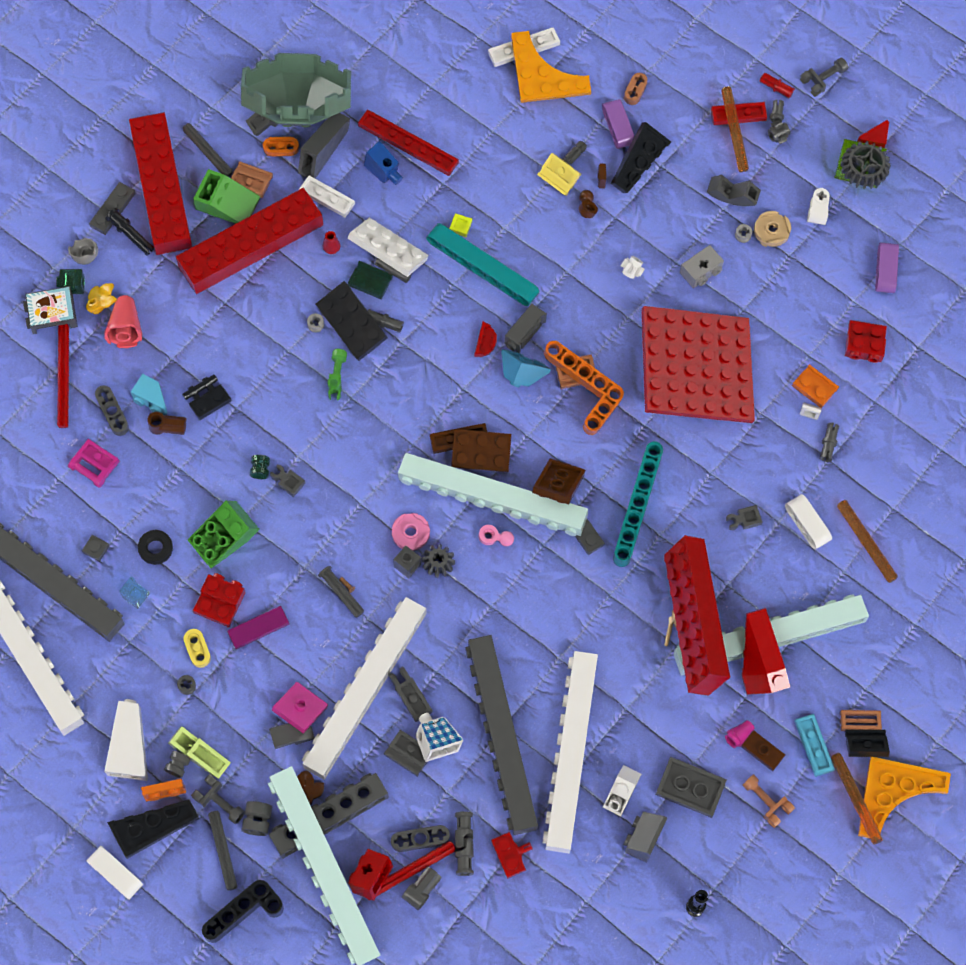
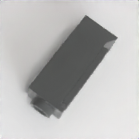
[505,304,547,353]

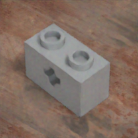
[680,245,724,289]

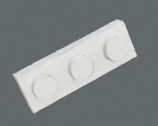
[299,175,355,218]

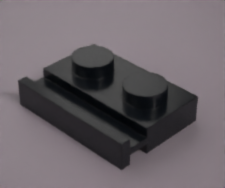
[845,729,890,757]

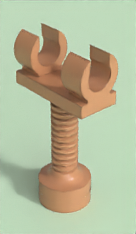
[742,774,795,828]

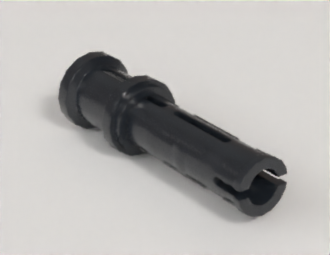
[105,208,154,256]
[686,890,708,917]

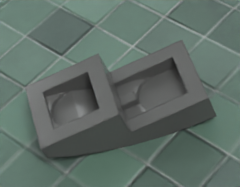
[269,723,315,749]

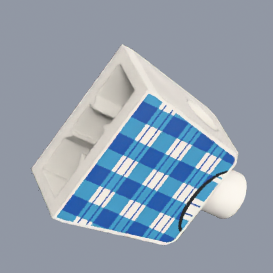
[416,713,463,762]

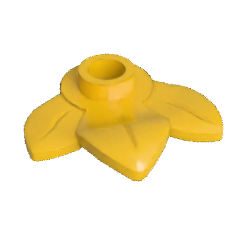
[86,283,117,314]

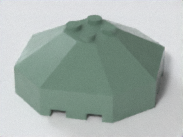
[241,53,351,128]

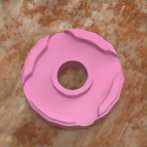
[392,513,430,551]

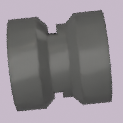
[164,751,191,778]

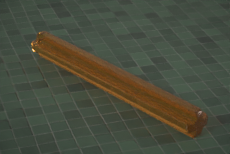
[721,86,749,172]
[837,500,898,583]
[831,753,883,844]

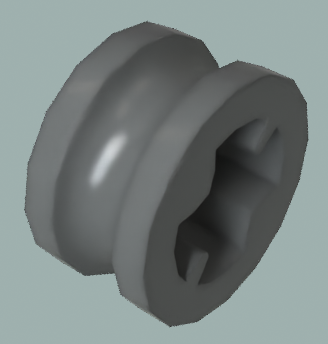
[177,675,196,695]

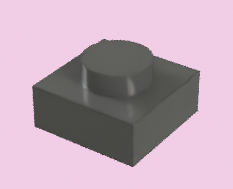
[82,535,110,562]

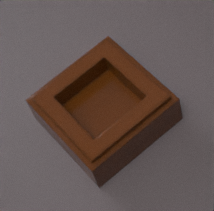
[598,163,606,188]

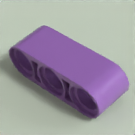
[602,99,635,149]
[875,242,899,293]

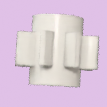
[621,256,645,279]

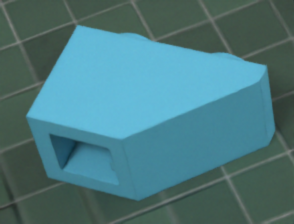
[131,374,167,415]

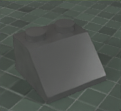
[623,812,667,863]

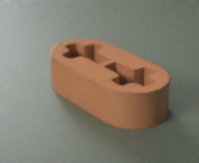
[624,73,648,105]

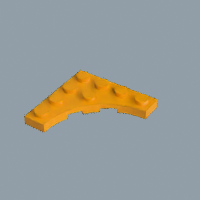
[511,31,591,103]
[858,757,951,840]

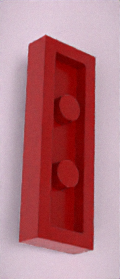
[711,102,767,125]

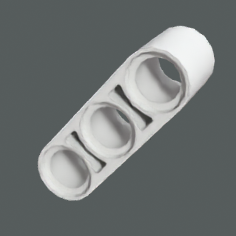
[785,494,832,550]
[86,845,144,900]

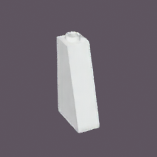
[105,699,148,781]

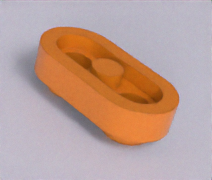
[263,137,299,156]

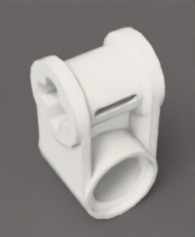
[807,188,830,225]

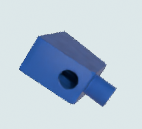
[364,141,403,185]

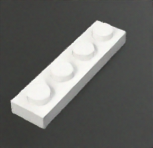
[488,27,560,67]

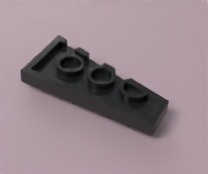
[611,122,671,193]
[107,800,200,859]

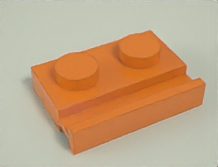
[792,364,839,408]
[141,778,186,802]

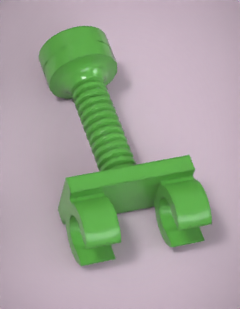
[328,349,347,401]

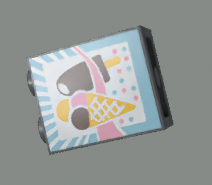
[23,286,78,334]

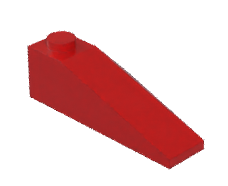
[742,608,790,694]

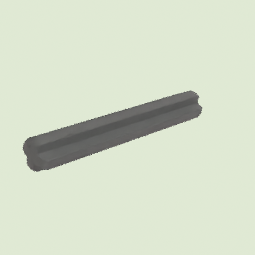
[183,123,232,177]
[208,811,237,891]

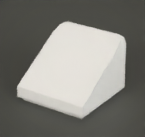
[800,402,821,420]

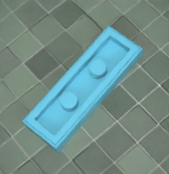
[794,714,835,777]

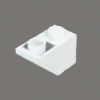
[603,765,642,816]

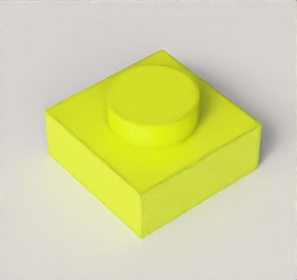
[449,213,472,237]

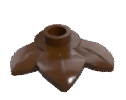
[297,770,324,805]

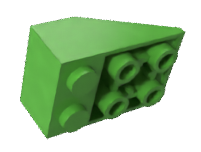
[193,169,260,224]
[188,500,260,568]

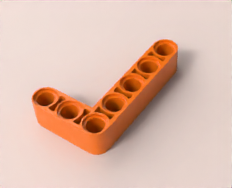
[544,341,624,435]

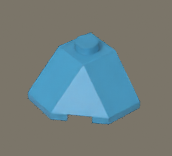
[501,349,551,387]

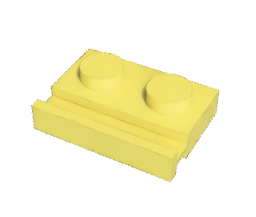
[537,153,581,196]

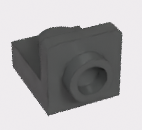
[246,113,278,136]

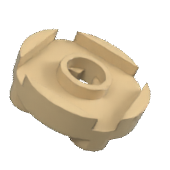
[754,211,791,247]

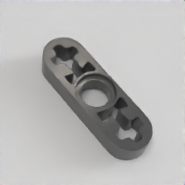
[95,385,129,436]
[391,825,450,852]

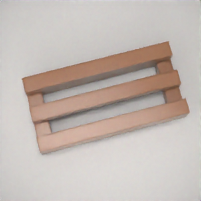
[840,710,882,731]

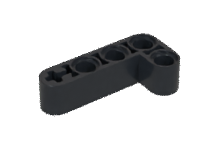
[202,880,284,943]

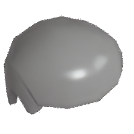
[68,238,98,265]

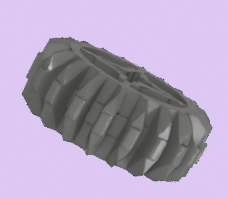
[841,141,891,189]

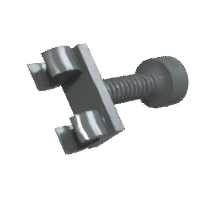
[800,57,848,97]
[191,774,245,824]

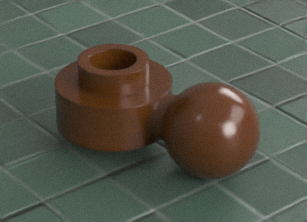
[578,190,598,218]

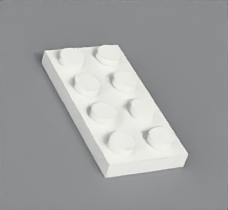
[348,217,429,277]

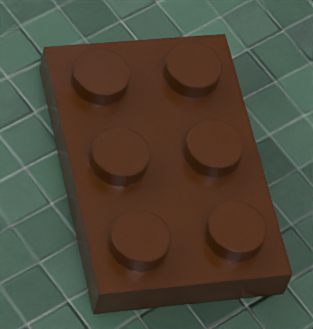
[451,429,512,472]
[532,458,586,505]

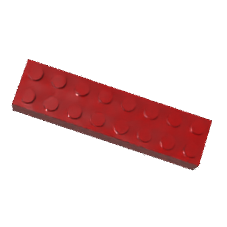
[129,112,192,255]
[176,187,323,294]
[664,535,730,696]

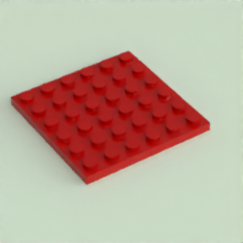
[641,306,755,423]

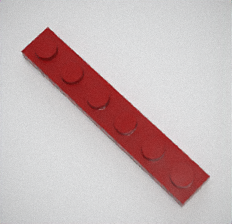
[358,109,459,176]

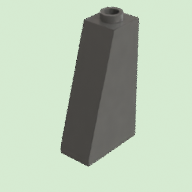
[298,113,350,179]

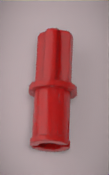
[760,73,795,98]

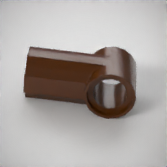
[148,412,187,435]

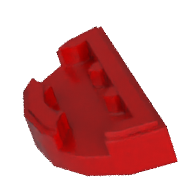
[474,322,497,357]

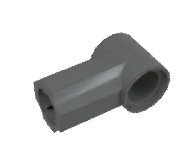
[402,867,442,910]

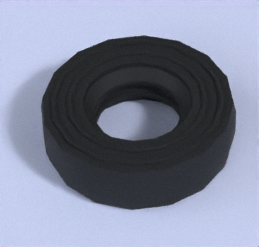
[138,530,173,565]

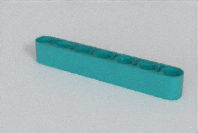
[426,223,540,306]
[613,441,663,567]

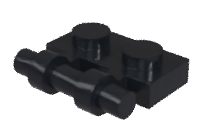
[182,375,232,420]

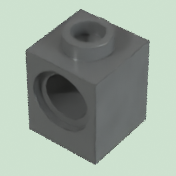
[393,546,421,579]

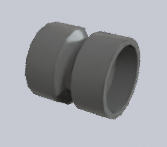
[241,801,273,836]

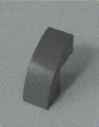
[707,175,761,206]

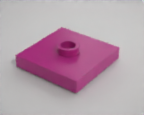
[272,682,328,734]

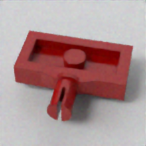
[491,832,533,879]

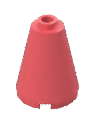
[104,295,142,348]

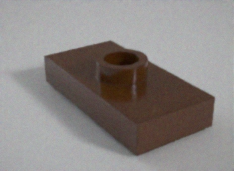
[741,730,785,771]

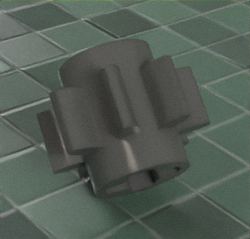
[768,120,790,144]

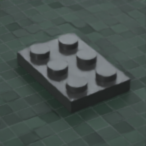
[655,757,727,818]

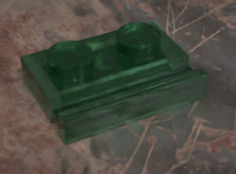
[348,261,393,300]

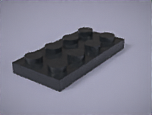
[316,281,388,361]

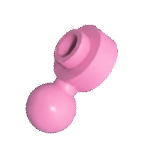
[479,525,514,547]

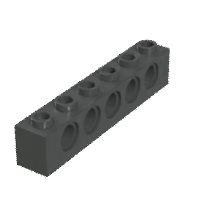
[269,773,389,859]

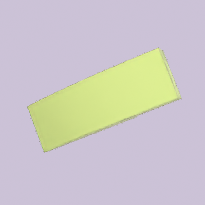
[168,726,231,779]

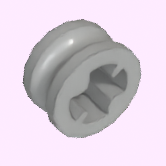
[735,224,752,243]
[307,314,324,333]

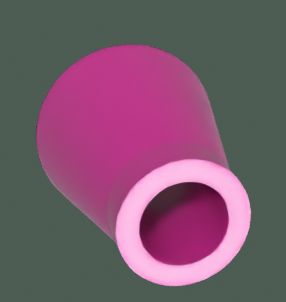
[725,720,755,748]

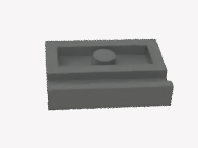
[384,730,427,777]

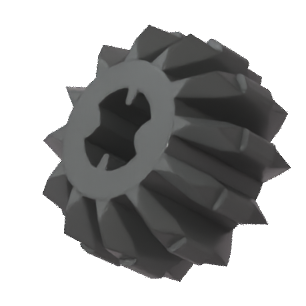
[422,544,455,578]

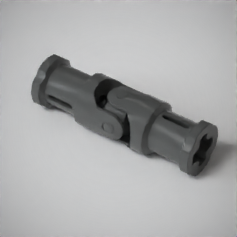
[455,812,474,876]

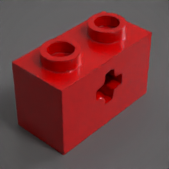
[348,849,393,901]

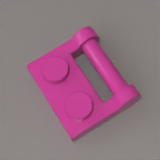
[68,439,120,488]

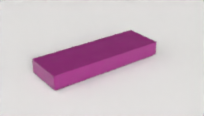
[227,606,289,649]

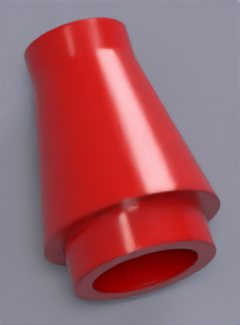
[322,231,341,254]

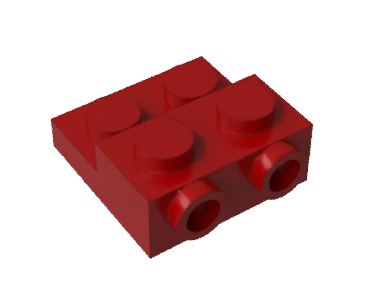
[845,320,887,363]
[193,573,245,627]

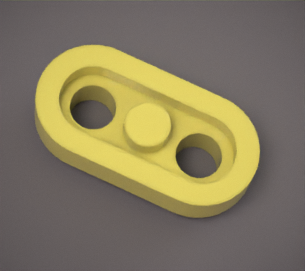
[184,629,211,668]

